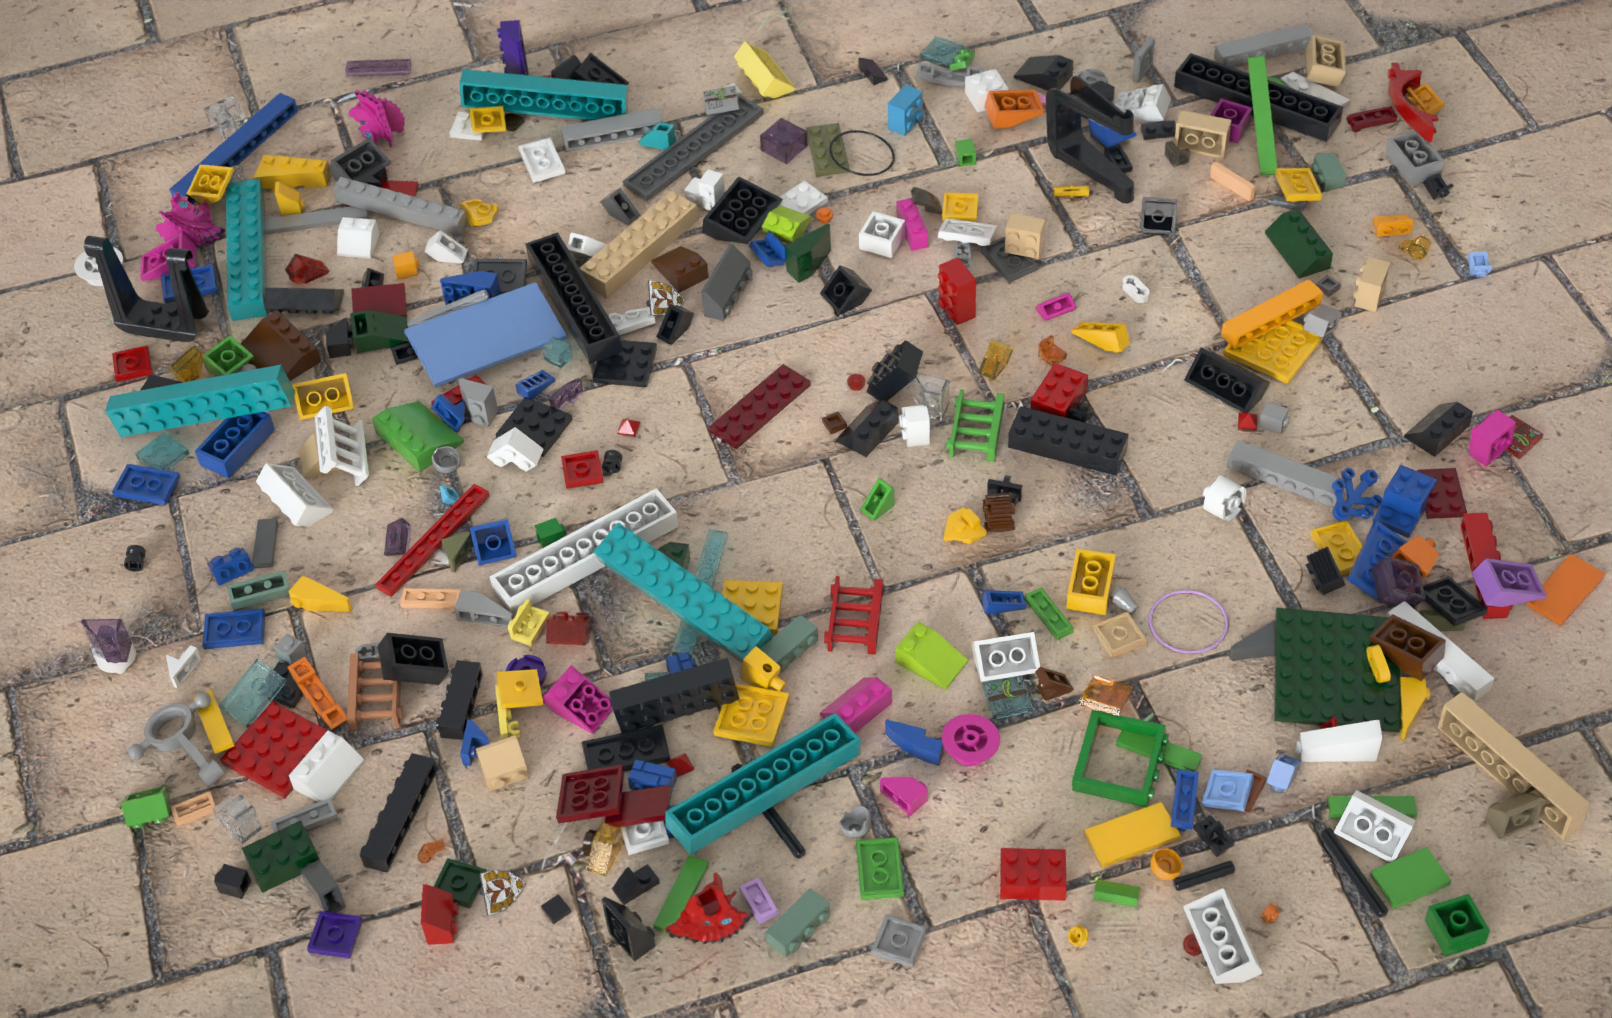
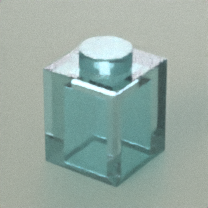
[542,337,572,368]

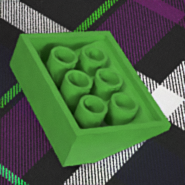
[372,401,464,472]

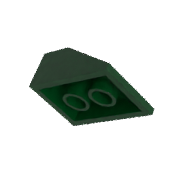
[785,223,831,283]

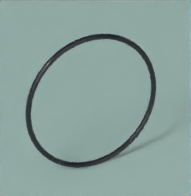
[829,130,895,176]

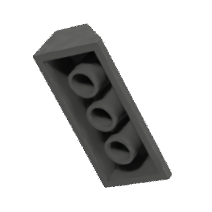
[701,244,753,321]

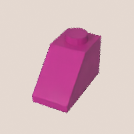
[880,777,928,816]

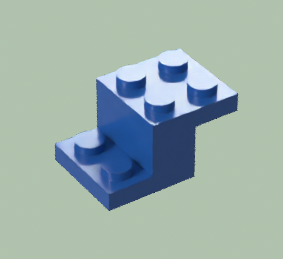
[1372,465,1437,538]

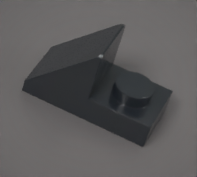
[355,164,388,188]
[612,864,660,905]

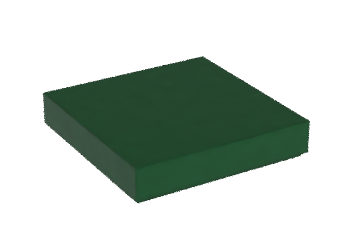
[433,858,487,908]

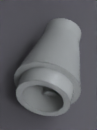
[1109,586,1139,615]

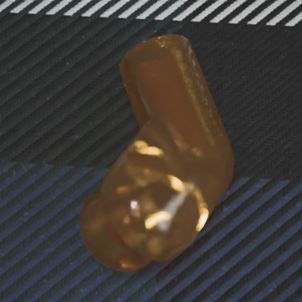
[418,839,445,863]

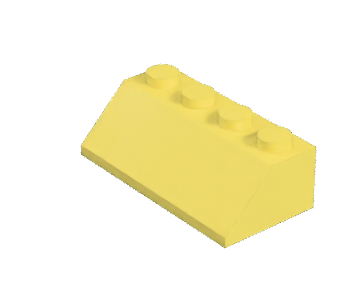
[734,42,796,99]

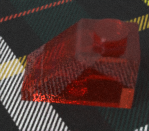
[285,254,329,284]

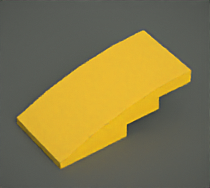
[469,106,506,133]

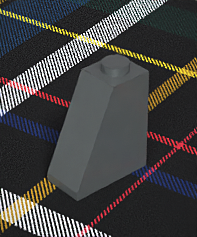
[300,860,346,913]

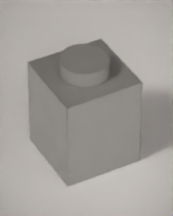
[1259,402,1290,434]
[274,634,307,665]

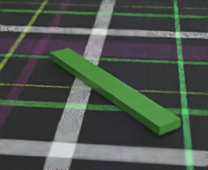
[1248,56,1277,176]

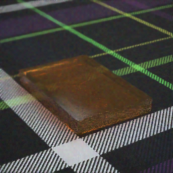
[1079,676,1133,716]

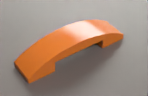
[287,657,347,731]

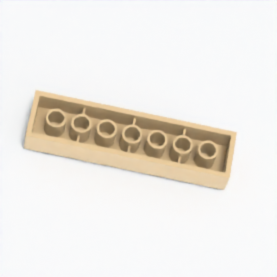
[580,191,699,298]
[1438,692,1590,841]

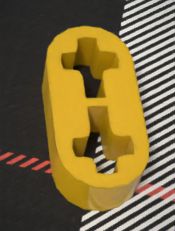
[1366,645,1391,683]

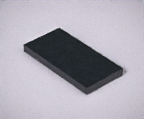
[582,724,670,771]

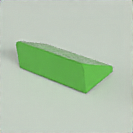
[1094,879,1140,907]

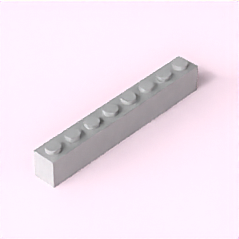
[333,177,468,236]

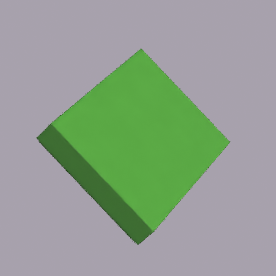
[856,837,904,900]
[1370,847,1451,909]

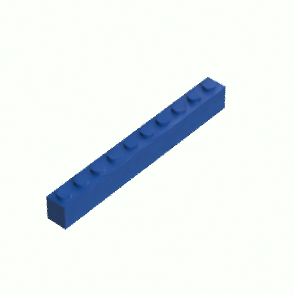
[169,93,298,205]

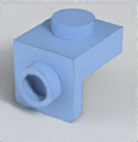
[1468,252,1492,277]

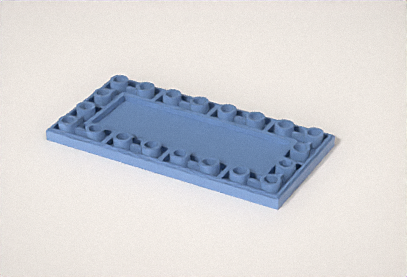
[404,282,567,387]

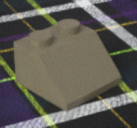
[1485,793,1544,839]

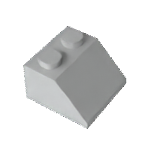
[458,378,498,427]

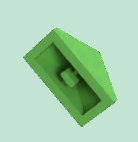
[860,478,894,520]

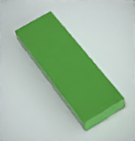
[1025,587,1074,640]

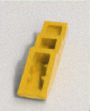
[192,689,234,754]

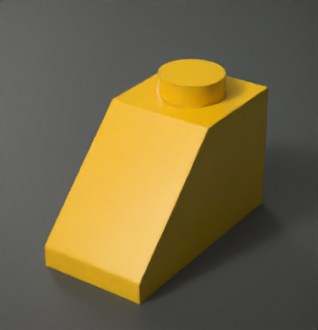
[275,182,305,216]

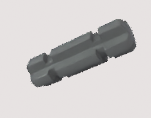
[1271,195,1306,211]

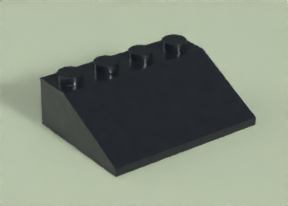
[702,176,783,244]

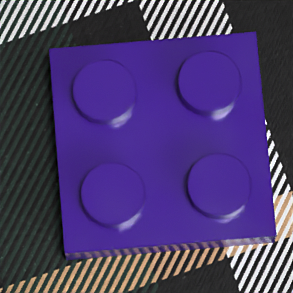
[307,911,363,959]

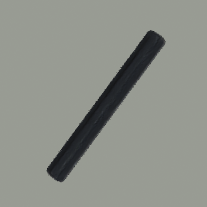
[1321,828,1388,918]

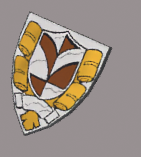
[646,280,684,316]
[479,870,525,916]

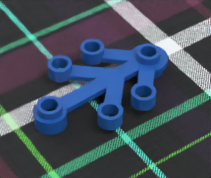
[1332,468,1382,521]

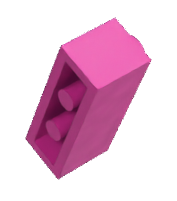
[896,198,928,251]

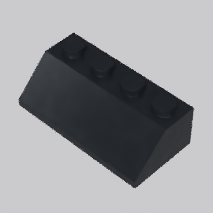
[265,288,344,314]
[1184,347,1270,413]

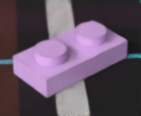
[739,877,778,924]

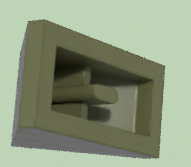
[441,531,474,572]

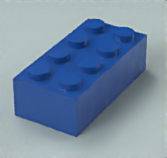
[195,412,275,478]

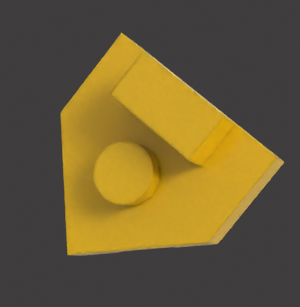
[460,199,499,227]
[944,507,987,544]

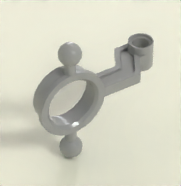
[128,692,225,787]

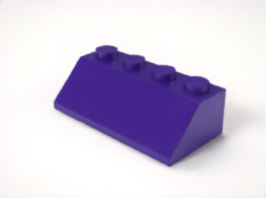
[497,20,528,75]

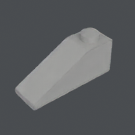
[454,590,513,628]

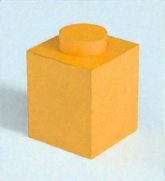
[392,251,420,279]

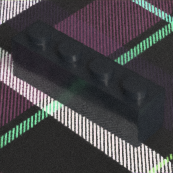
[436,660,483,740]

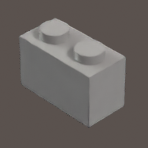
[1303,304,1342,338]

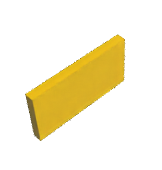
[1084,802,1181,867]

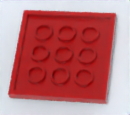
[220,701,336,798]

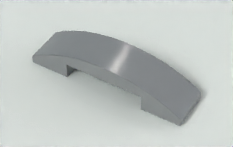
[917,63,984,86]

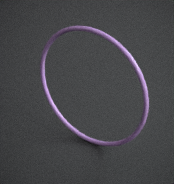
[1149,590,1228,654]

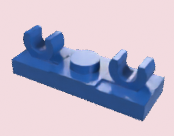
[1171,769,1199,832]

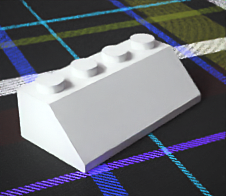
[256,463,334,527]
[1183,888,1263,984]

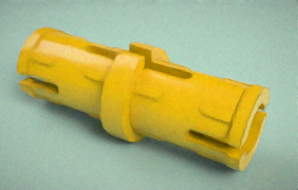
[1054,185,1089,198]

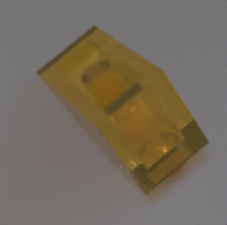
[978,339,1014,380]
[167,345,204,383]
[587,822,624,876]

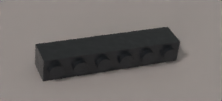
[360,753,438,873]

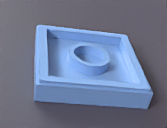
[1202,770,1254,811]

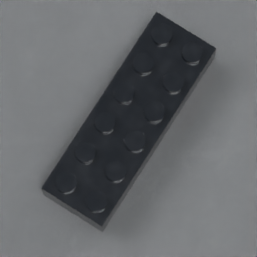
[1008,406,1129,476]
[609,658,740,733]

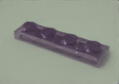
[345,59,412,77]

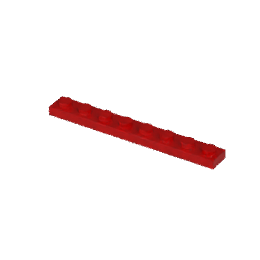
[375,484,490,597]

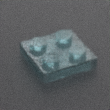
[136,432,189,470]

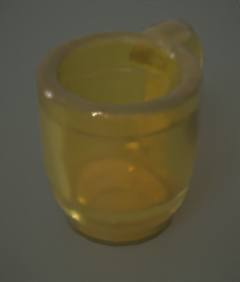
[1399,235,1431,260]

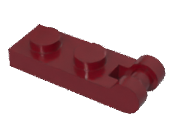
[1346,106,1398,132]

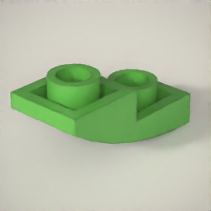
[950,48,975,71]

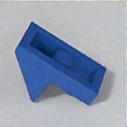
[432,394,465,433]
[460,720,490,766]

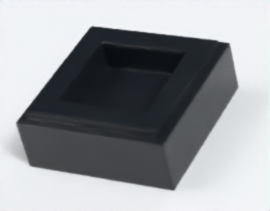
[541,894,571,924]

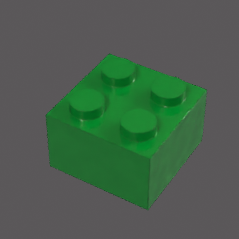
[1425,894,1490,957]

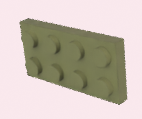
[806,123,850,177]

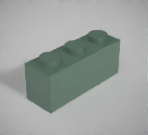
[227,570,290,611]
[760,615,818,672]
[766,888,830,958]

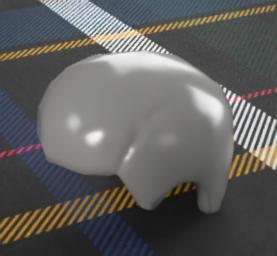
[432,446,460,474]
[839,805,872,838]

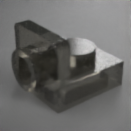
[1164,140,1190,167]

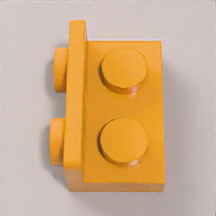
[1372,214,1414,236]

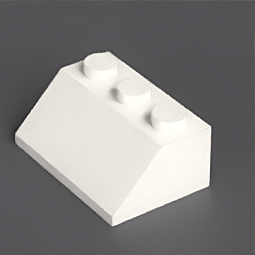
[972,632,1040,682]
[289,731,365,803]
[1334,790,1415,862]

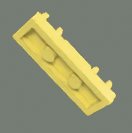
[495,685,521,739]

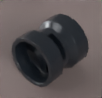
[124,545,146,572]

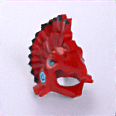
[664,872,750,944]

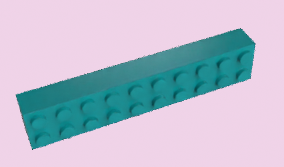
[459,69,628,120]
[226,179,267,321]
[105,365,295,437]
[593,522,773,663]
[666,713,861,855]

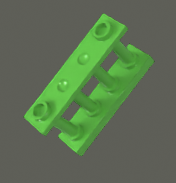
[946,389,1004,462]

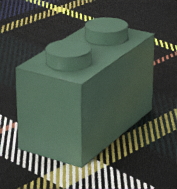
[1311,152,1346,191]

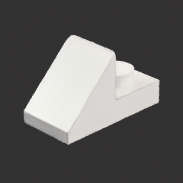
[166,645,201,689]

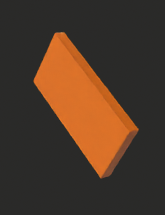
[1526,554,1605,626]

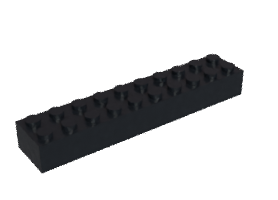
[1174,53,1343,142]
[525,232,623,364]

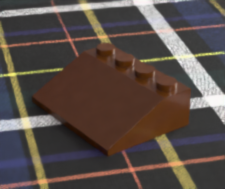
[241,310,321,381]

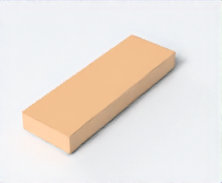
[1210,161,1255,202]
[400,588,461,609]

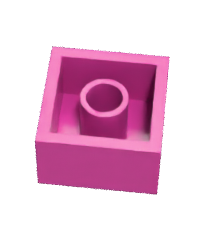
[1469,409,1516,467]

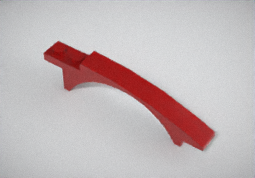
[1388,62,1438,142]

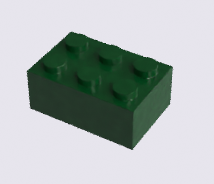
[242,820,320,893]

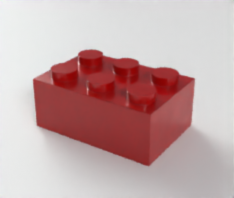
[938,257,976,325]
[1030,363,1088,418]
[1000,848,1066,901]

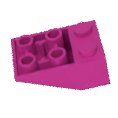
[543,665,613,734]

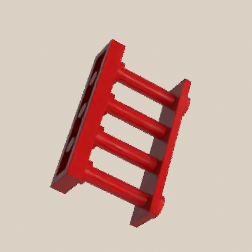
[824,576,883,655]

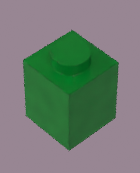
[534,518,566,549]

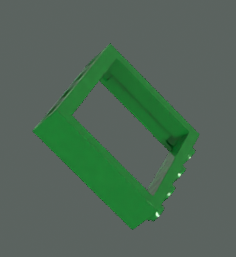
[1072,710,1169,807]

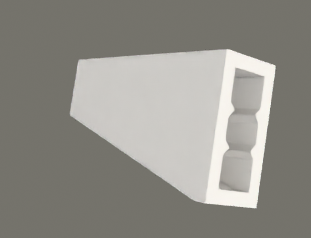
[1295,720,1382,762]

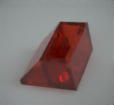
[546,611,593,645]

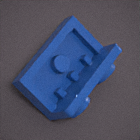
[749,232,786,267]
[207,547,254,585]

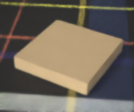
[1092,611,1147,658]

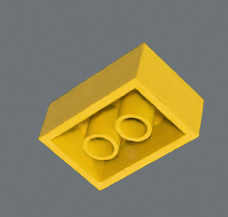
[1066,549,1116,615]

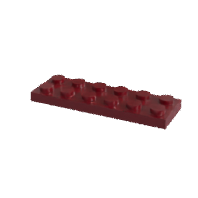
[709,364,811,449]

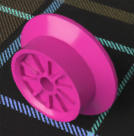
[942,714,1000,766]

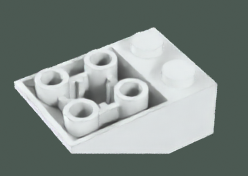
[1115,84,1171,123]

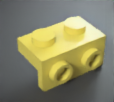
[508,599,550,646]

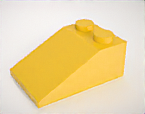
[187,164,234,205]

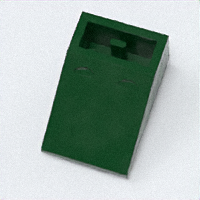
[350,310,409,353]

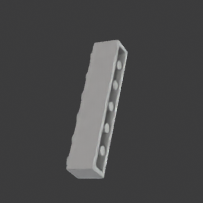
[1214,23,1314,67]
[561,108,663,152]
[1227,440,1344,507]

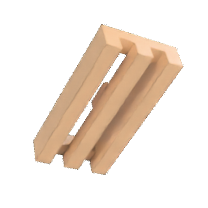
[170,791,218,826]

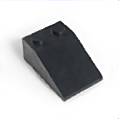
[1014,55,1074,91]
[601,897,655,962]

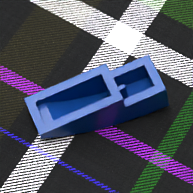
[885,719,943,766]

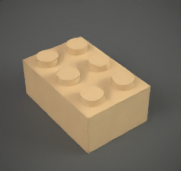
[1306,35,1346,87]
[1174,110,1231,159]

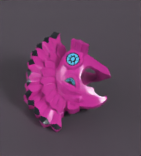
[349,90,405,147]
[156,192,225,248]

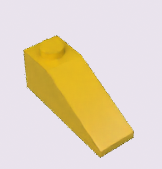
[1071,322,1130,353]
[288,575,352,612]
[1400,677,1430,740]

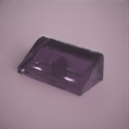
[384,518,411,556]

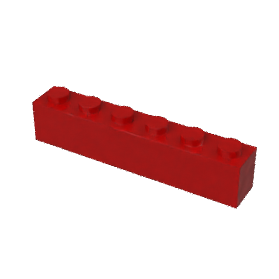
[1460,513,1513,619]

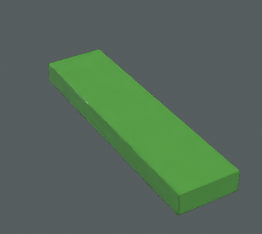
[1116,730,1202,772]
[1327,796,1417,818]
[653,855,709,934]

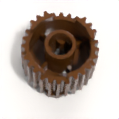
[982,493,1015,533]

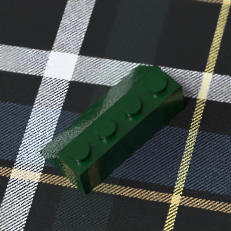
[1265,208,1333,279]

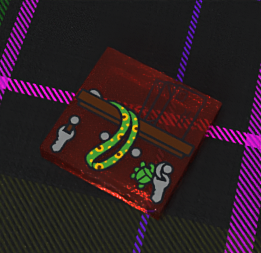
[1506,415,1544,459]

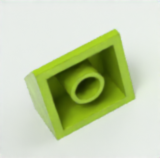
[762,206,812,244]

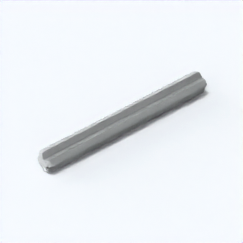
[407,289,489,328]

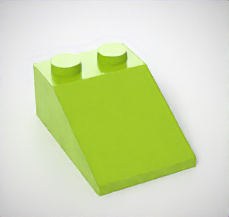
[895,621,968,690]

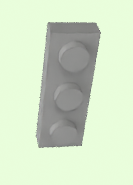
[270,798,338,833]

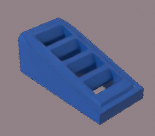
[515,370,556,399]
[982,590,1027,614]

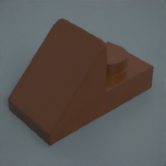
[1035,667,1074,701]

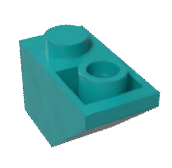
[638,122,676,150]

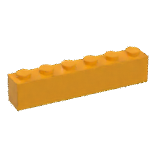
[1221,279,1323,349]

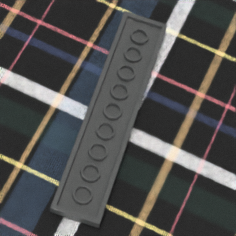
[623,95,764,201]

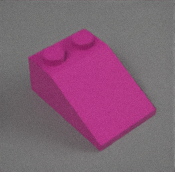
[140,232,196,280]

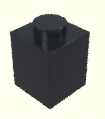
[214,864,251,899]

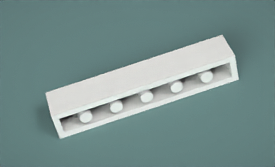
[1386,601,1494,702]

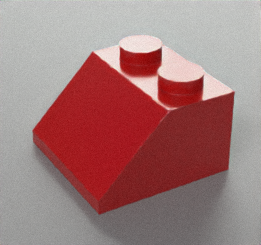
[421,884,459,945]

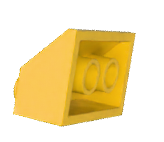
[292,373,354,420]

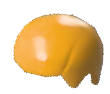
[1150,848,1184,880]

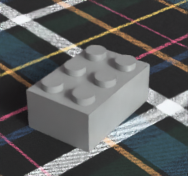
[1385,130,1445,186]

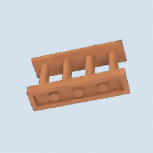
[347,653,403,731]

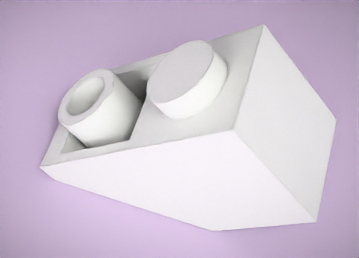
[567,233,607,259]

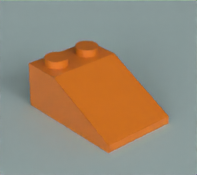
[984,89,1045,128]

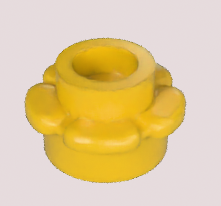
[1068,925,1089,947]

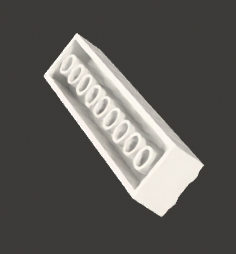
[490,488,679,616]

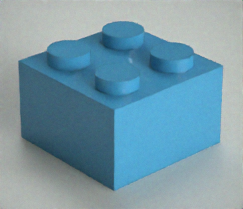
[887,85,924,136]

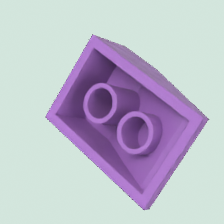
[1472,559,1547,607]

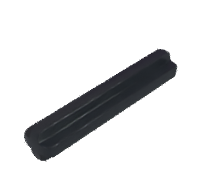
[1173,861,1235,891]

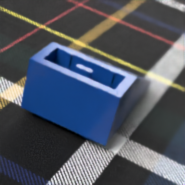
[440,271,501,305]

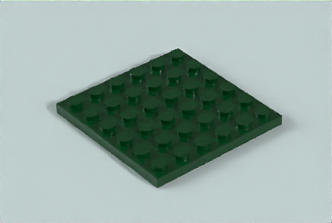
[1274,607,1401,732]

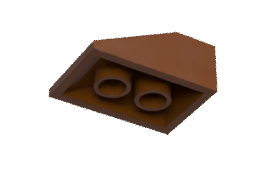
[651,246,709,293]
[1369,614,1446,681]

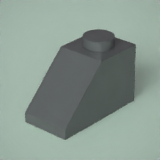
[600,187,640,225]

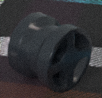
[602,450,623,473]

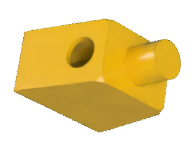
[740,646,787,692]

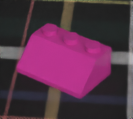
[820,677,892,733]

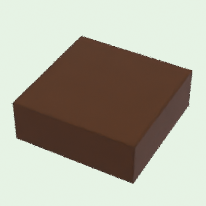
[822,412,847,434]

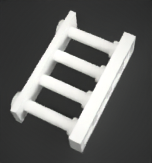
[315,406,369,486]

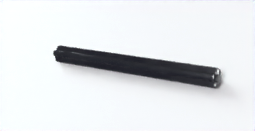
[731,763,806,859]

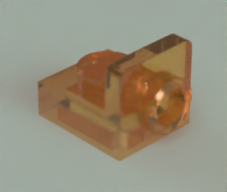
[1038,335,1067,366]

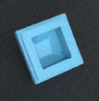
[440,485,459,504]

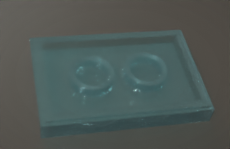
[219,659,287,728]

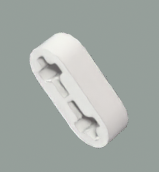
[1122,275,1149,303]

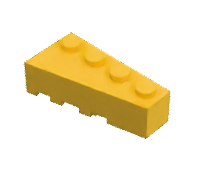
[253,155,332,191]

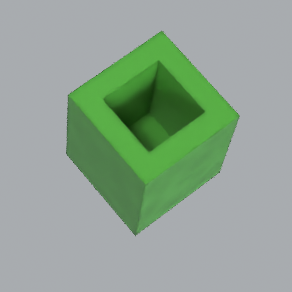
[955,139,976,167]

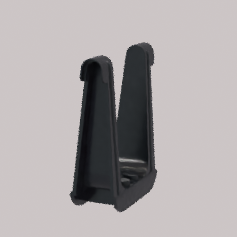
[1046,75,1134,203]
[84,236,209,342]

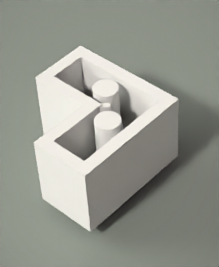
[684,169,725,210]
[899,405,930,447]
[487,427,543,472]

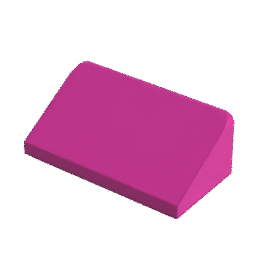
[1035,292,1077,321]

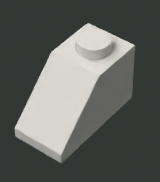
[424,230,468,263]

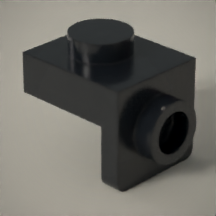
[1422,173,1454,200]
[1067,402,1094,423]

